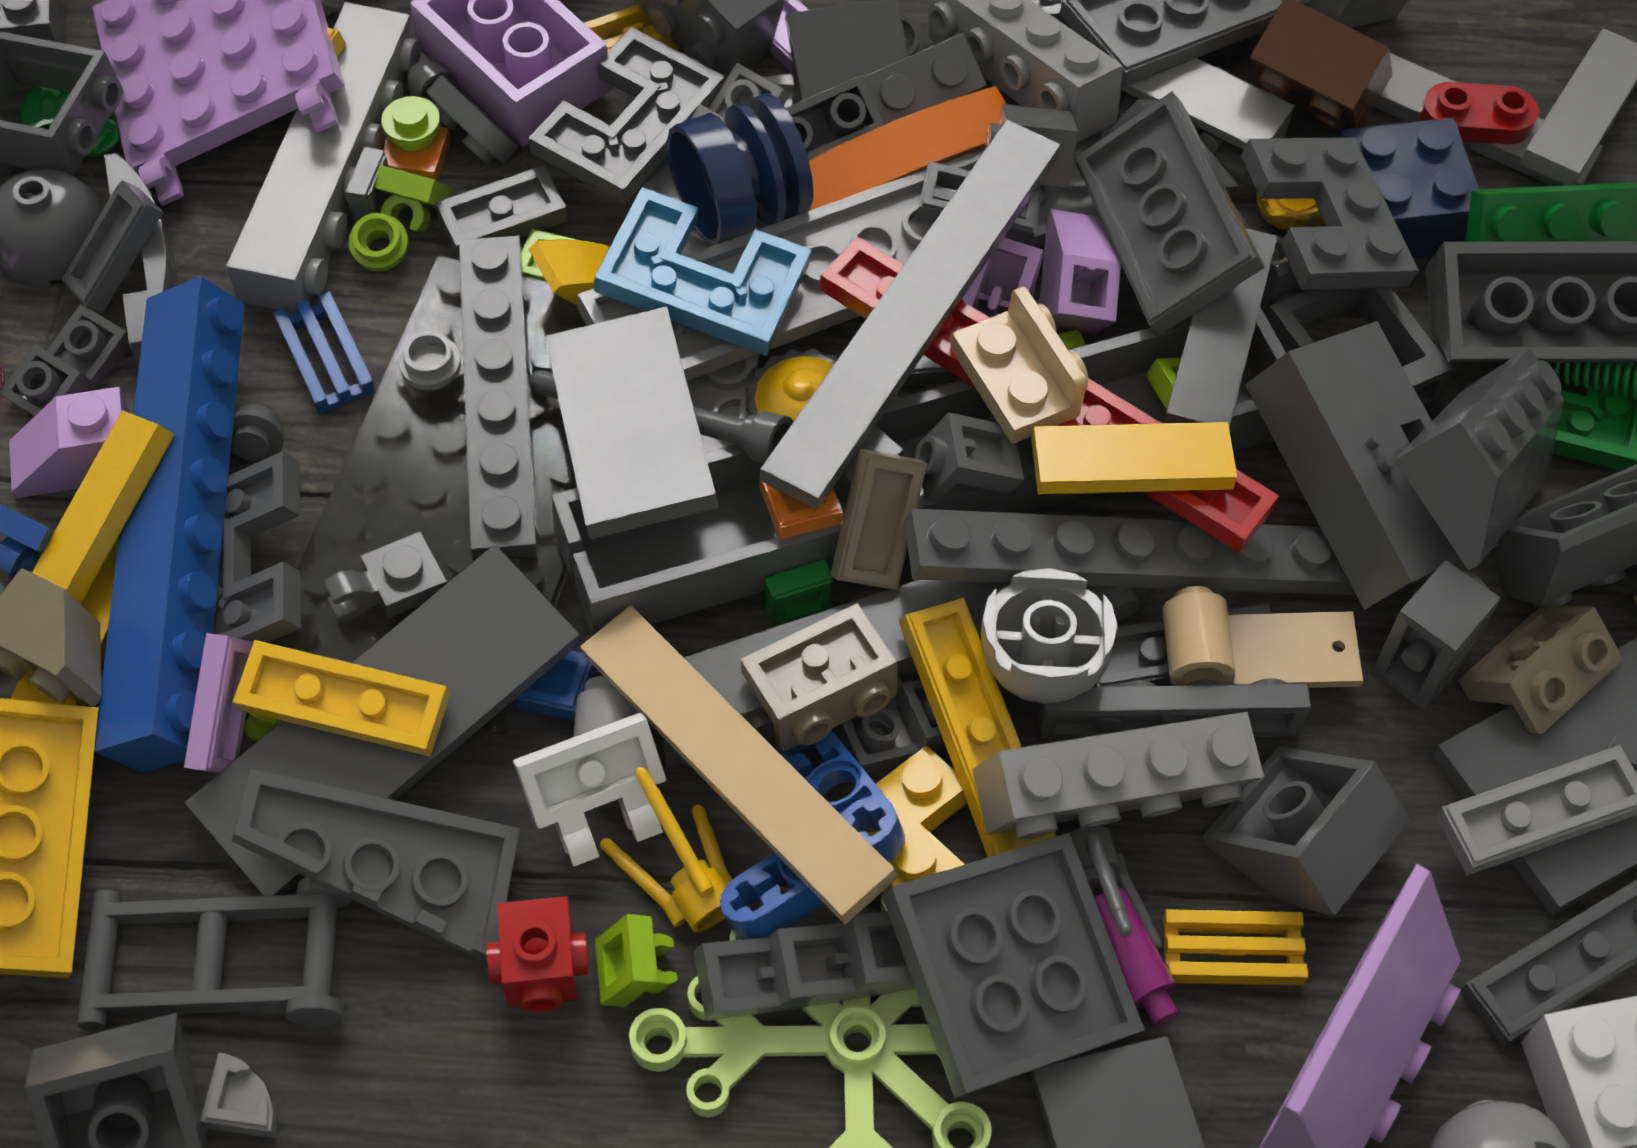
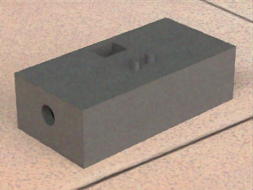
[1245,321,1499,610]

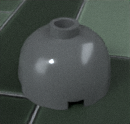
[0,168,103,289]

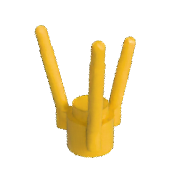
[600,767,733,932]

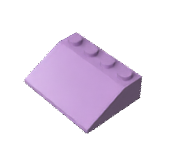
[1259,864,1461,1148]

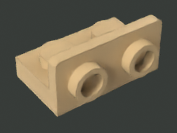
[950,286,1089,444]

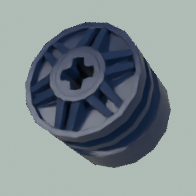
[667,93,814,246]

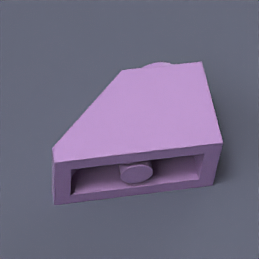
[9,387,130,499]

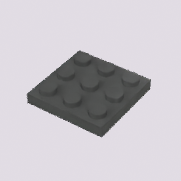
[881,833,1144,1098]

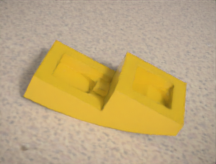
[528,239,610,305]

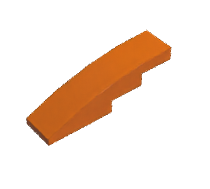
[807,86,1006,212]

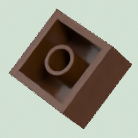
[1250,0,1392,135]

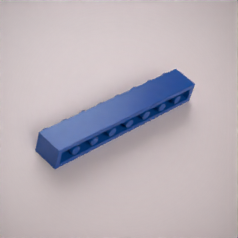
[94,276,245,773]

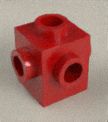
[487,896,589,1013]

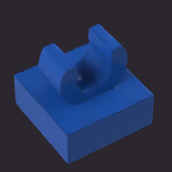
[0,504,55,576]

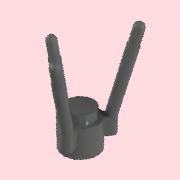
[1069,826,1163,951]

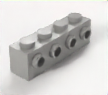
[928,0,1123,143]
[973,712,1264,839]

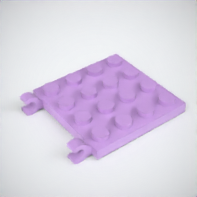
[92,0,345,206]

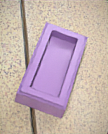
[184,633,253,772]

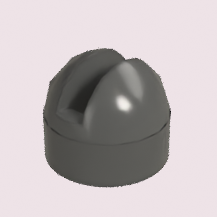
[407,59,457,102]

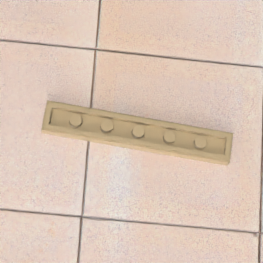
[580,605,897,924]

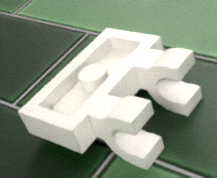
[513,712,667,866]

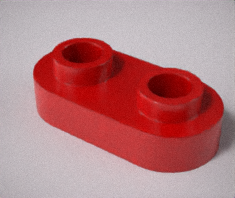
[1419,82,1539,145]

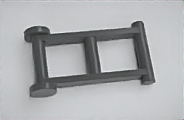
[77,877,352,1031]

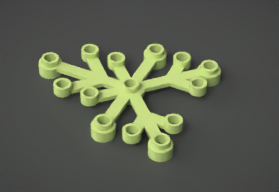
[629,890,992,1148]

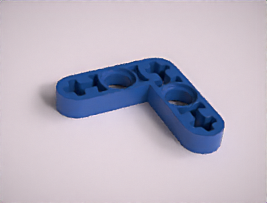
[720,730,906,940]

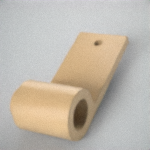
[1162,586,1363,688]

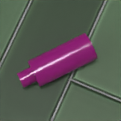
[1094,888,1179,1026]

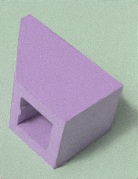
[1039,209,1121,336]

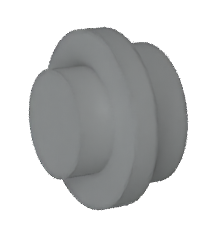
[398,330,461,390]

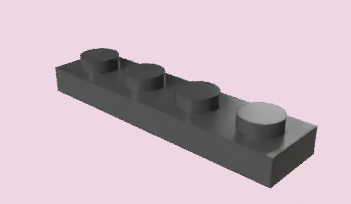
[1038,678,1311,741]

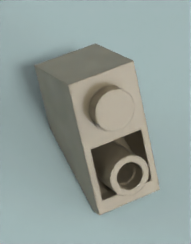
[0,568,102,707]

